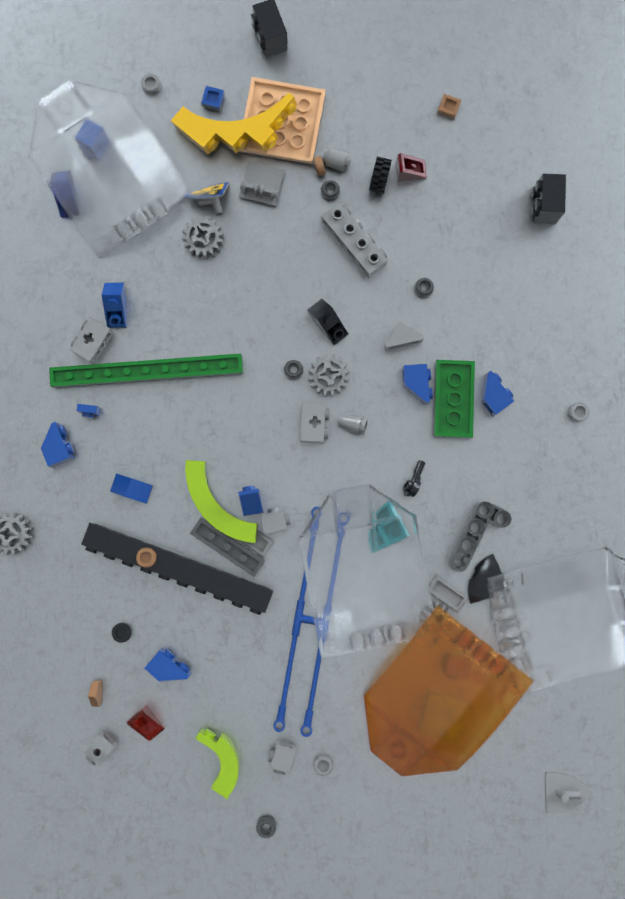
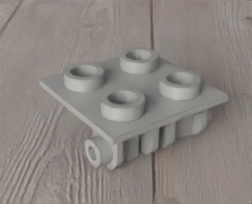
[239,161,285,206]

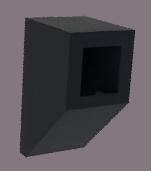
[307,298,348,345]

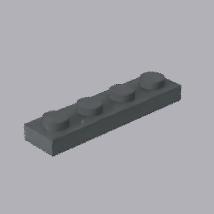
[190,517,265,577]

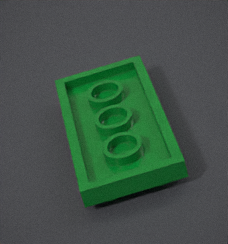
[434,360,475,438]

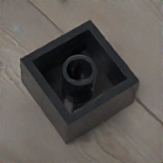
[250,0,288,58]
[531,173,566,224]

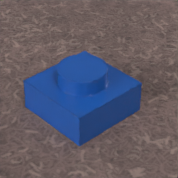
[201,86,225,111]
[77,404,101,418]

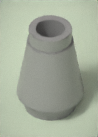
[338,415,368,435]

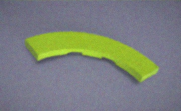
[185,460,258,543]

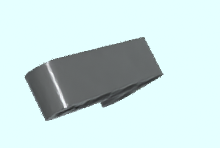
[448,501,512,572]

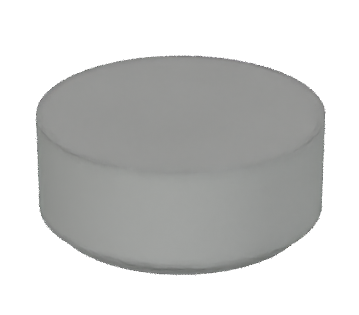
[141,74,161,94]
[569,402,589,422]
[313,754,333,776]

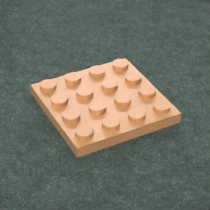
[239,77,326,164]

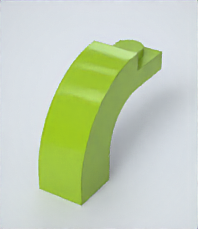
[195,728,240,799]

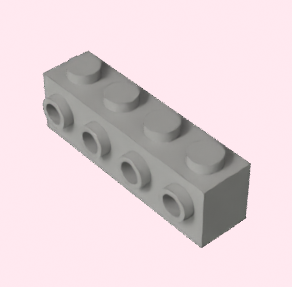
[321,202,387,279]

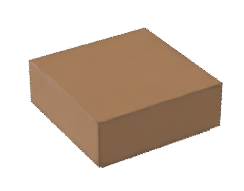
[437,94,461,119]

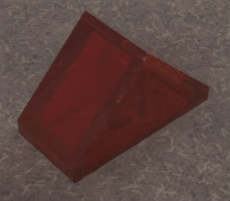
[126,705,165,742]

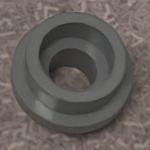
[321,180,340,200]
[415,278,434,297]
[284,360,303,379]
[256,817,276,838]

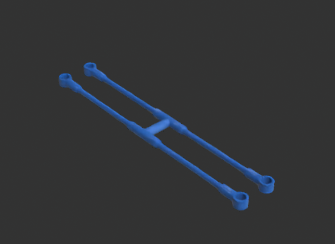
[273,507,349,737]

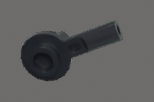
[403,460,426,497]

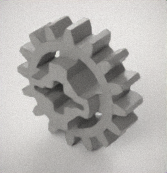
[182,215,224,258]
[308,354,350,396]
[0,513,32,555]

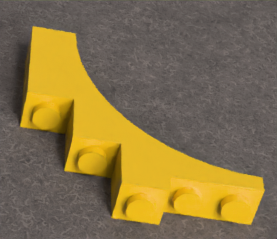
[171,92,297,155]

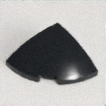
[468,554,509,604]

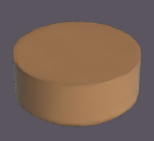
[313,156,325,176]
[136,548,157,568]

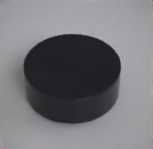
[112,622,132,643]

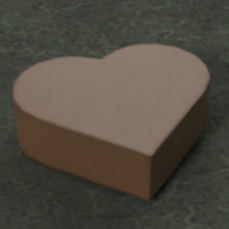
[88,680,103,707]

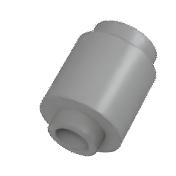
[322,147,351,171]

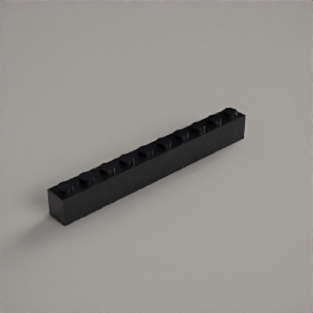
[81,522,274,615]

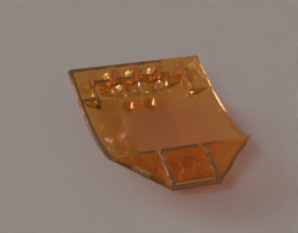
[364,605,534,776]

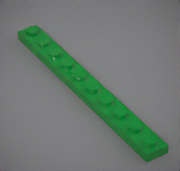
[49,353,243,388]

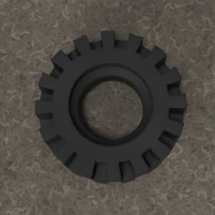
[369,156,392,194]

